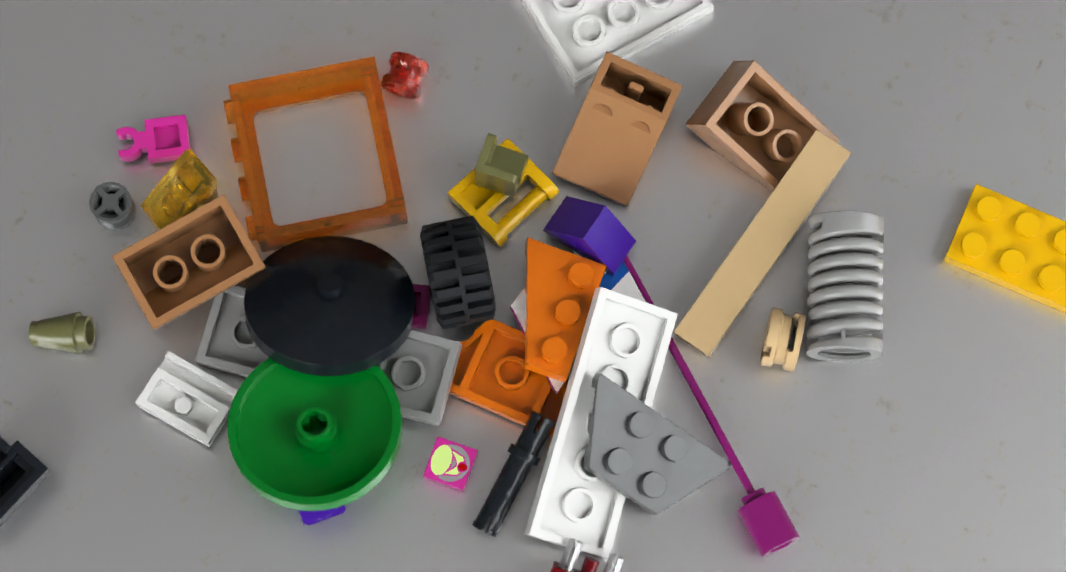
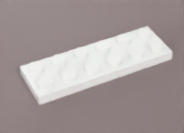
[524,287,678,559]

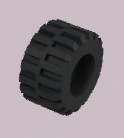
[420,216,496,329]

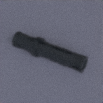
[472,410,556,537]

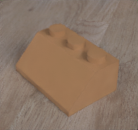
[112,194,266,330]

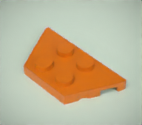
[449,319,569,438]

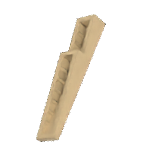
[674,130,851,358]

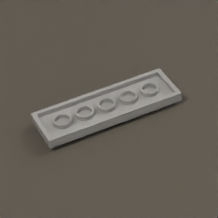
[195,286,463,427]

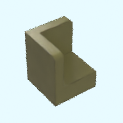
[474,133,528,198]

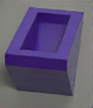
[543,196,636,276]

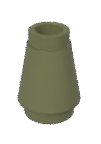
[29,312,95,354]

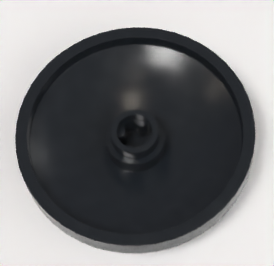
[244,236,415,376]

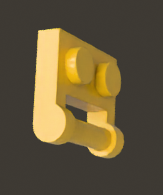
[448,138,559,248]

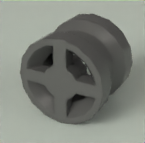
[89,182,136,231]

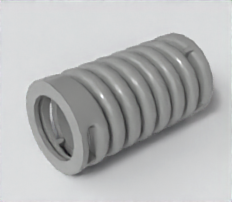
[806,211,884,362]

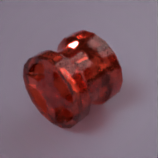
[381,52,430,99]

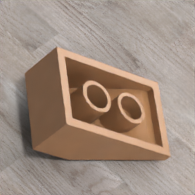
[685,60,840,192]

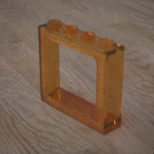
[223,56,408,252]

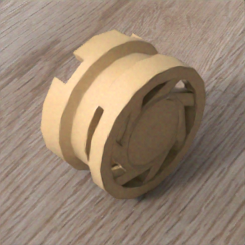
[760,307,806,372]

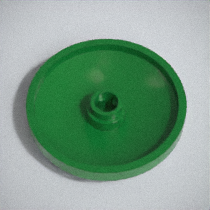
[227,358,403,511]

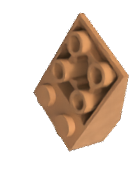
[552,52,683,207]

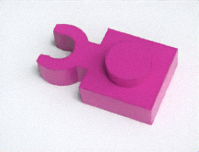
[116,114,192,164]

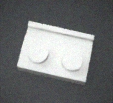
[135,351,238,447]

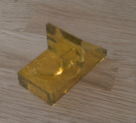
[141,149,218,229]

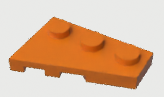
[525,237,606,383]

